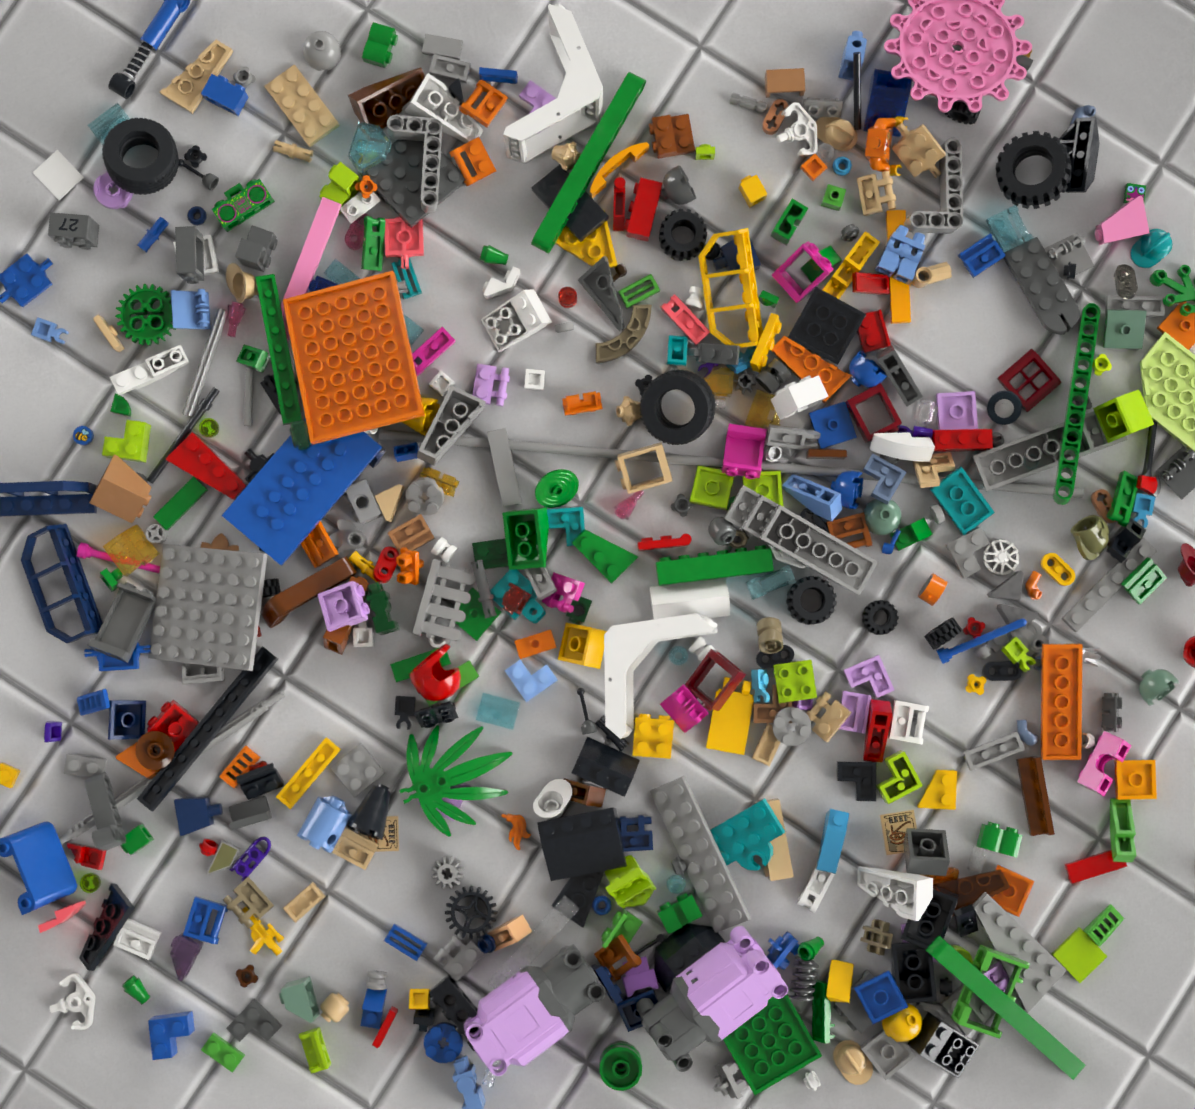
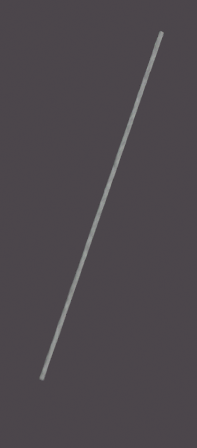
[379,430,1084,498]

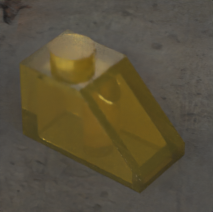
[704,367,734,397]

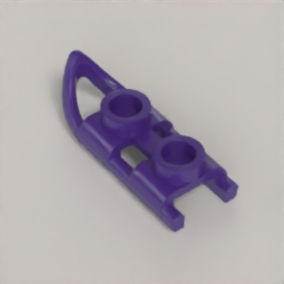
[229,836,271,881]

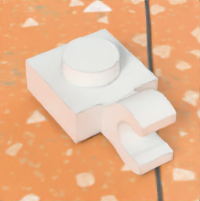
[353,614,374,647]

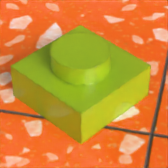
[695,144,715,160]

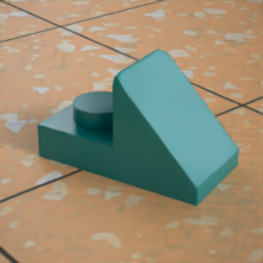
[667,335,688,367]

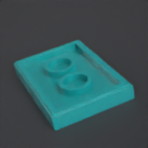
[929,466,995,535]

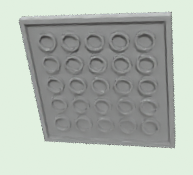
[148,544,268,671]

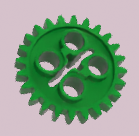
[115,284,176,346]

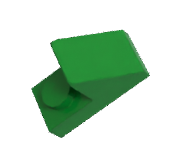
[236,344,270,373]
[890,518,933,551]

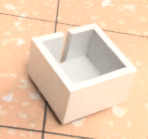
[770,375,828,420]

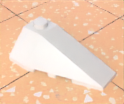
[405,73,483,143]
[857,866,933,921]

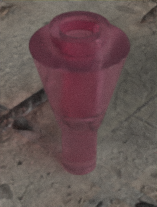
[227,301,246,337]
[614,490,644,520]

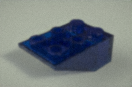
[863,69,912,137]

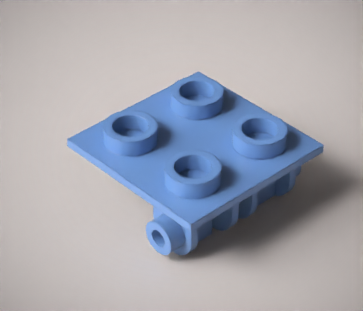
[171,289,211,330]

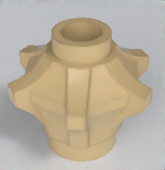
[552,142,581,171]
[616,396,642,426]

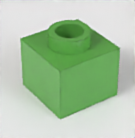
[821,184,846,211]

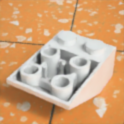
[481,289,552,352]

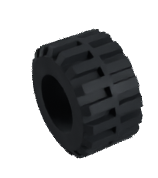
[659,209,707,261]
[786,576,837,625]

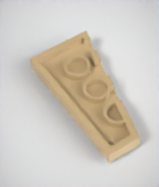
[160,40,233,114]

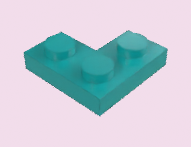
[547,507,585,547]

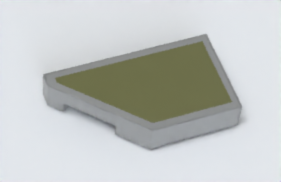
[206,840,241,875]

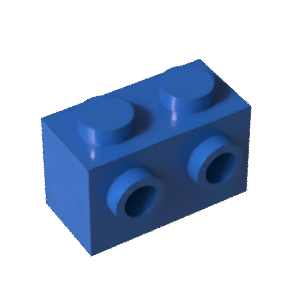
[201,74,249,116]

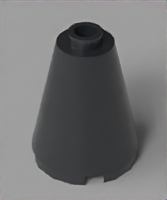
[346,784,391,840]

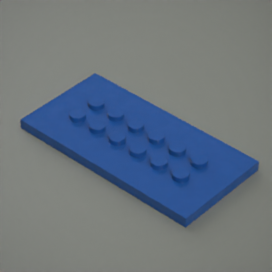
[222,418,383,566]

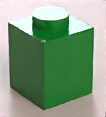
[121,824,154,855]

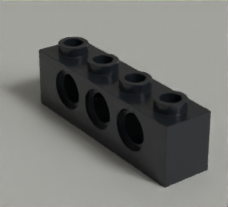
[429,974,478,1051]

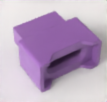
[622,956,659,997]

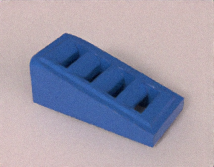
[77,689,110,716]

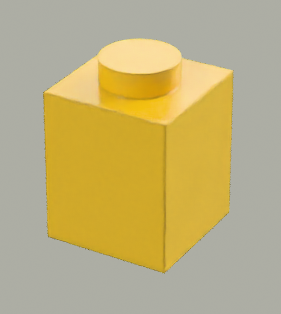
[738,174,767,208]

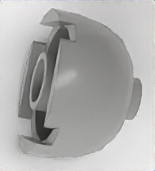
[303,31,341,71]

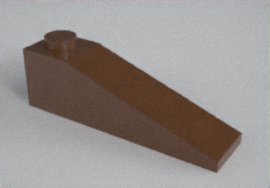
[348,67,425,135]

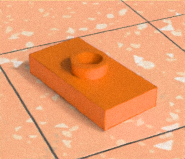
[514,629,557,659]

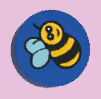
[73,426,94,446]

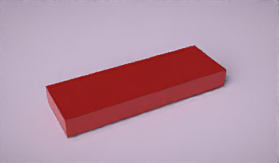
[1064,850,1127,884]

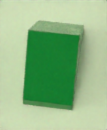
[800,245,842,283]

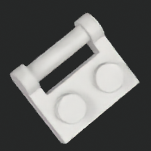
[888,700,929,745]

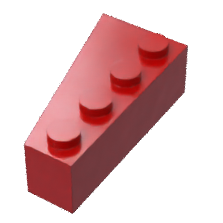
[165,432,248,500]

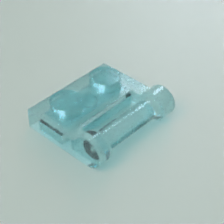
[986,205,1033,253]

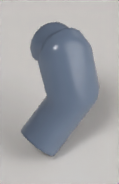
[1070,105,1096,126]
[1017,720,1039,746]

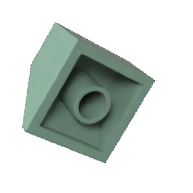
[279,976,320,1023]

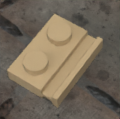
[332,827,379,870]

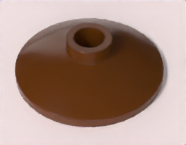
[136,731,175,770]

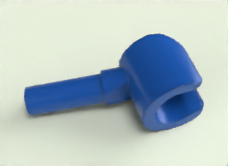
[882,529,901,554]

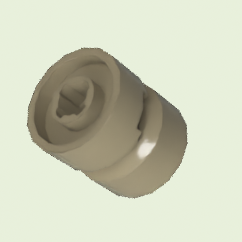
[756,617,784,654]

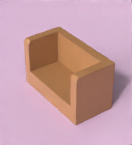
[765,68,805,98]

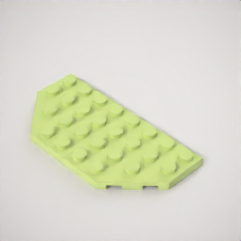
[1140,332,1195,452]

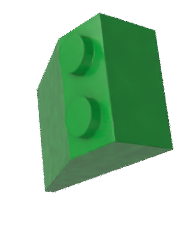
[502,507,549,570]

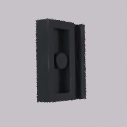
[236,763,284,800]

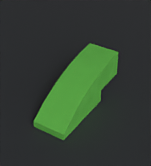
[1110,799,1137,862]

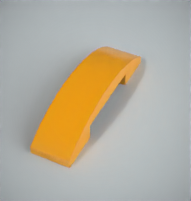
[590,142,649,199]

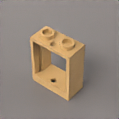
[615,442,673,494]

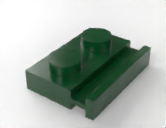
[472,538,509,570]

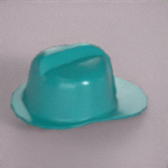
[1131,229,1173,268]

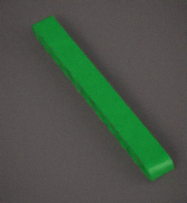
[531,72,646,254]
[1053,303,1100,505]
[926,935,1086,1080]

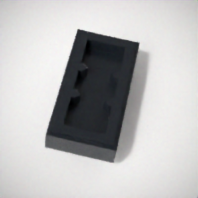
[954,904,979,937]

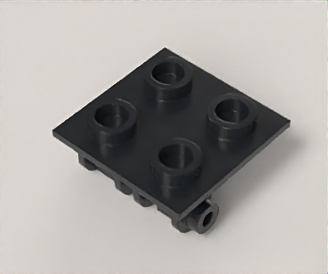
[414,701,459,728]

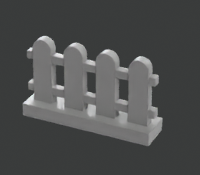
[413,559,476,644]

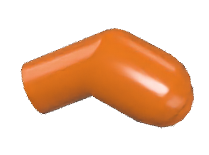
[1025,571,1042,600]

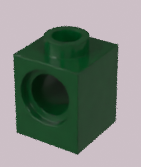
[566,596,592,625]

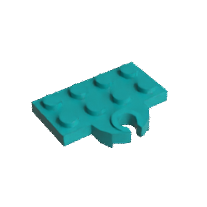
[710,798,785,871]

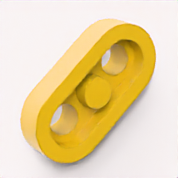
[1040,553,1075,586]

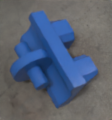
[767,931,799,970]

